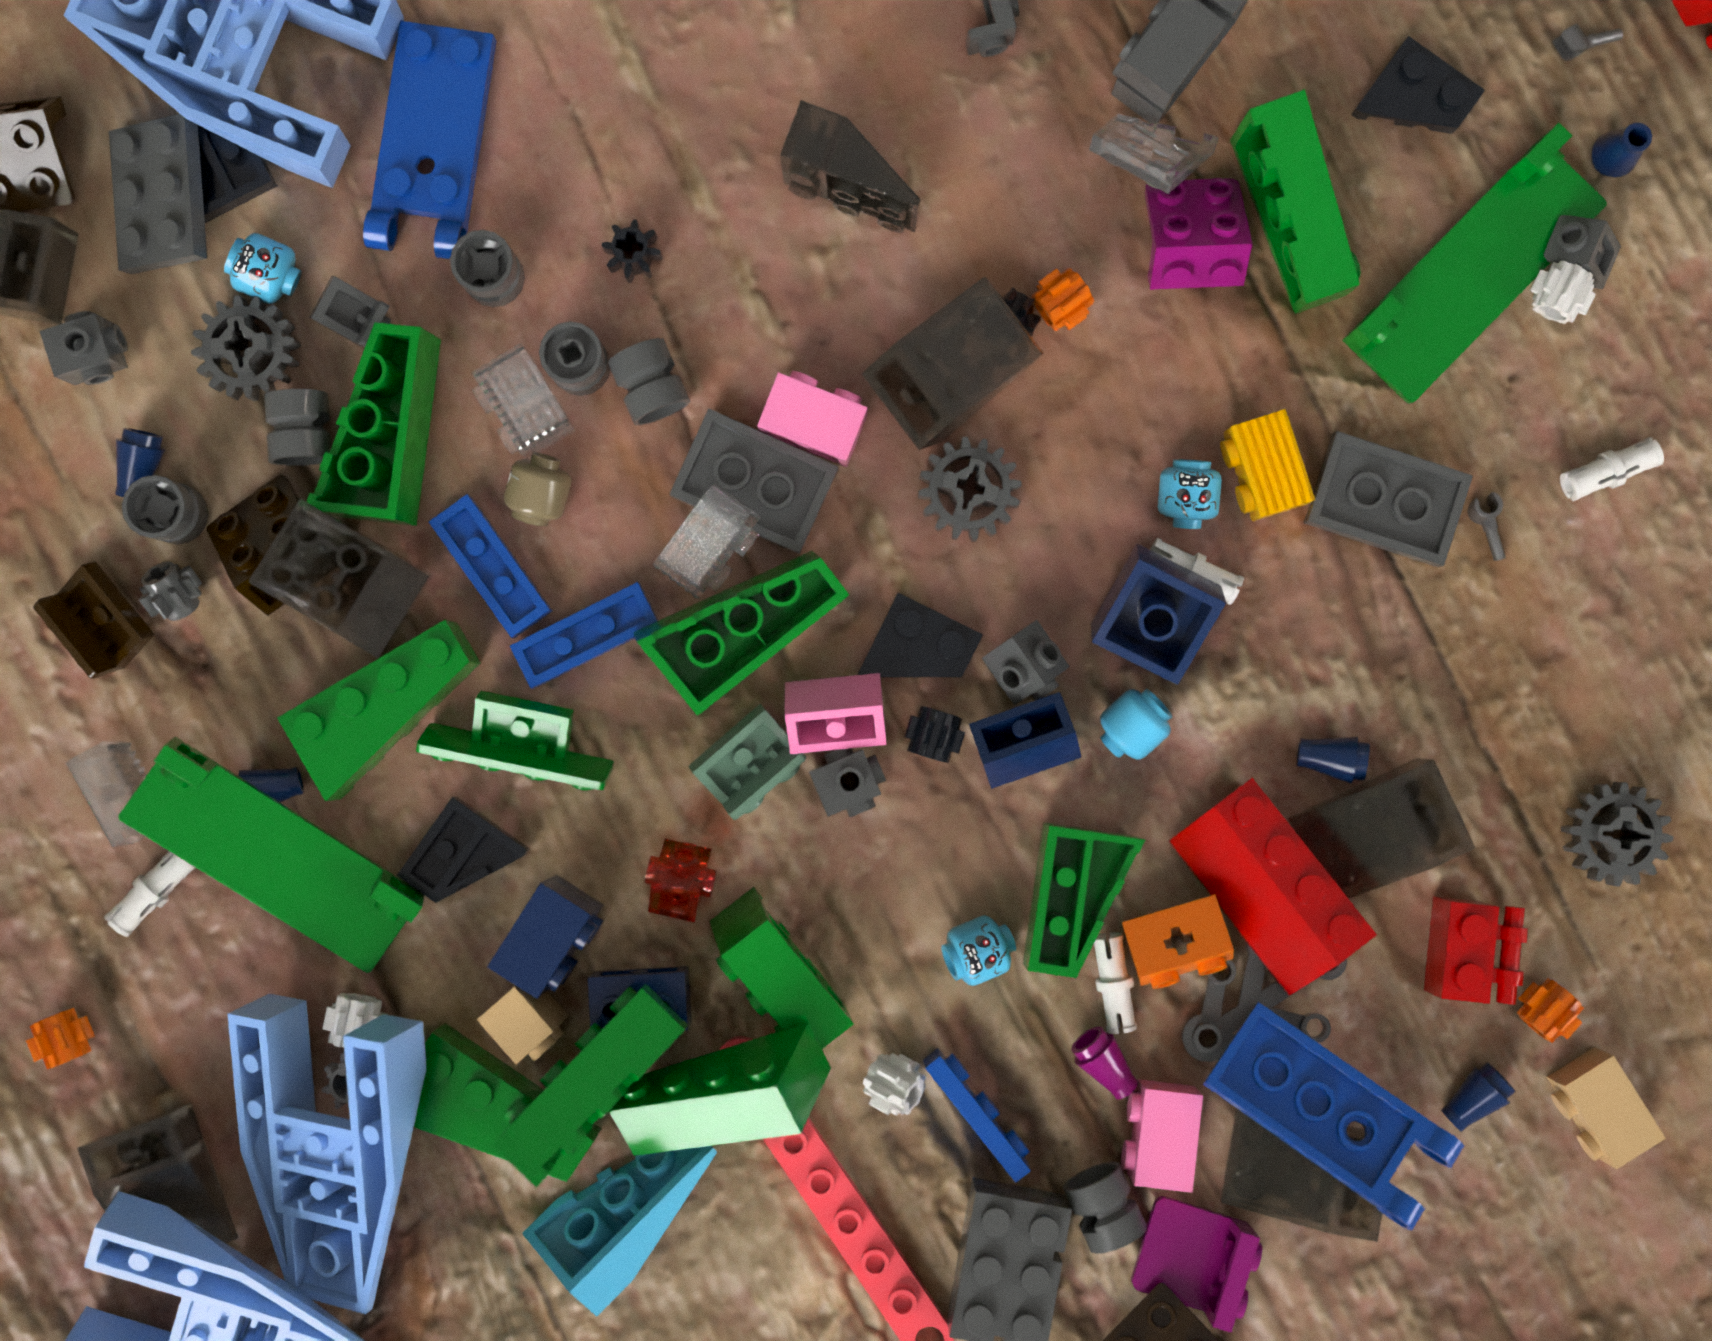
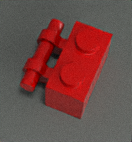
[1423,896,1528,1005]

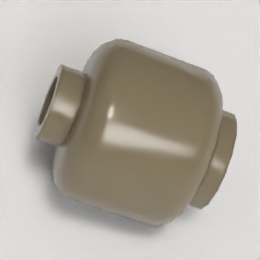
[504,452,572,526]

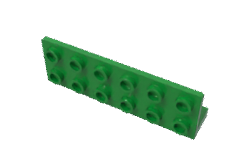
[1342,122,1607,404]
[118,736,424,973]

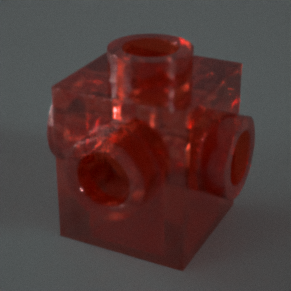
[645,838,717,923]

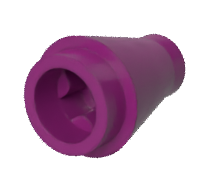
[1071,1026,1138,1100]

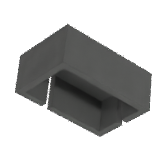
[1111,0,1249,128]
[947,1177,1072,1341]

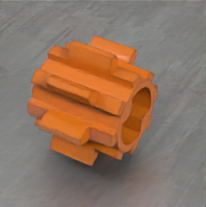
[1031,268,1095,331]
[1516,978,1584,1043]
[26,1008,95,1070]

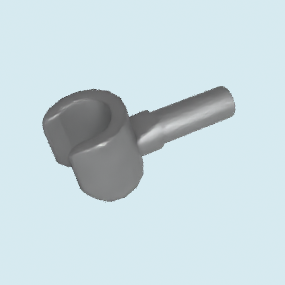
[1552,23,1623,61]
[1468,492,1506,561]

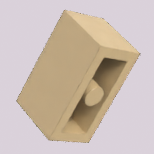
[477,986,569,1064]
[1547,1047,1666,1169]

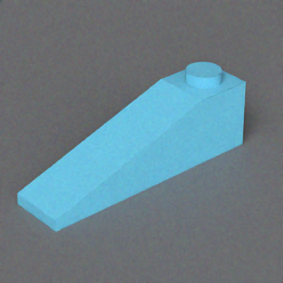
[522,1146,717,1316]

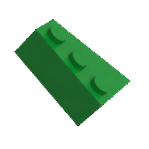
[1023,822,1146,978]
[709,887,854,1049]

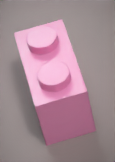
[757,371,868,467]
[785,673,887,754]
[1121,1079,1203,1193]

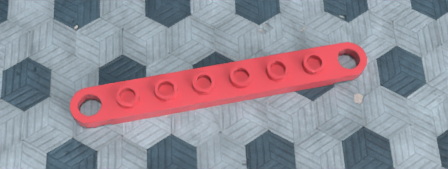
[719,1036,954,1341]

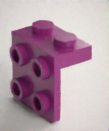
[1145,178,1253,290]
[1131,1196,1263,1333]

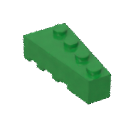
[1230,89,1361,314]
[304,322,441,526]
[633,550,849,716]
[277,620,481,802]
[492,984,688,1188]
[609,1022,831,1156]
[414,1023,602,1182]

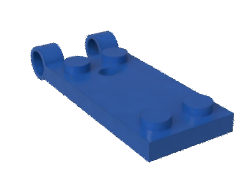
[363,21,497,259]
[1203,1002,1464,1231]

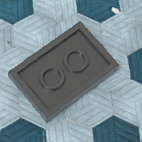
[109,114,207,274]
[669,408,839,555]
[1303,431,1473,567]

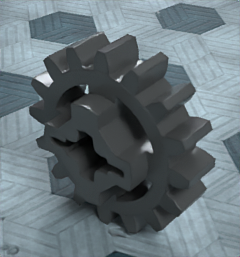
[191,295,301,402]
[918,437,1022,542]
[1561,782,1674,887]

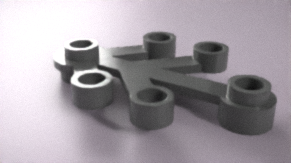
[1182,941,1347,1062]

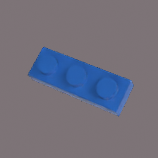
[429,494,553,639]
[510,582,658,689]
[923,1048,1031,1183]

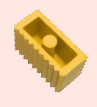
[1220,409,1315,522]

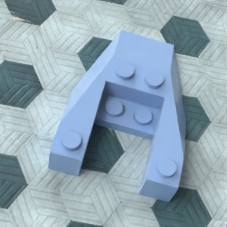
[63,0,405,188]
[227,994,426,1314]
[65,1191,365,1341]

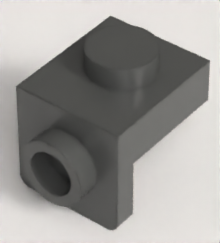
[966,0,1019,57]
[309,276,391,347]

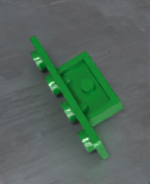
[416,690,614,791]

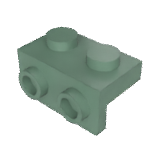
[689,703,806,820]

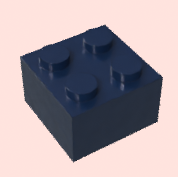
[1091,543,1226,685]
[487,875,604,999]

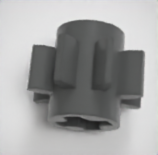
[138,561,202,621]

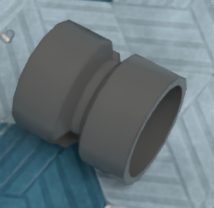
[450,230,525,307]
[539,321,610,396]
[608,338,691,426]
[264,389,332,466]
[121,475,209,545]
[1063,1161,1147,1254]

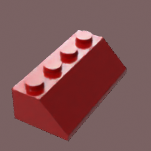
[1168,778,1377,996]

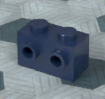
[969,692,1082,789]
[587,966,692,1038]

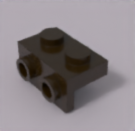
[33,561,155,679]

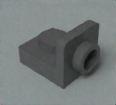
[1544,215,1621,289]

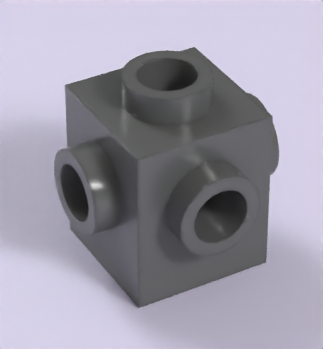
[39,311,128,385]
[982,620,1070,705]
[809,748,886,817]

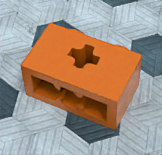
[1122,895,1234,989]

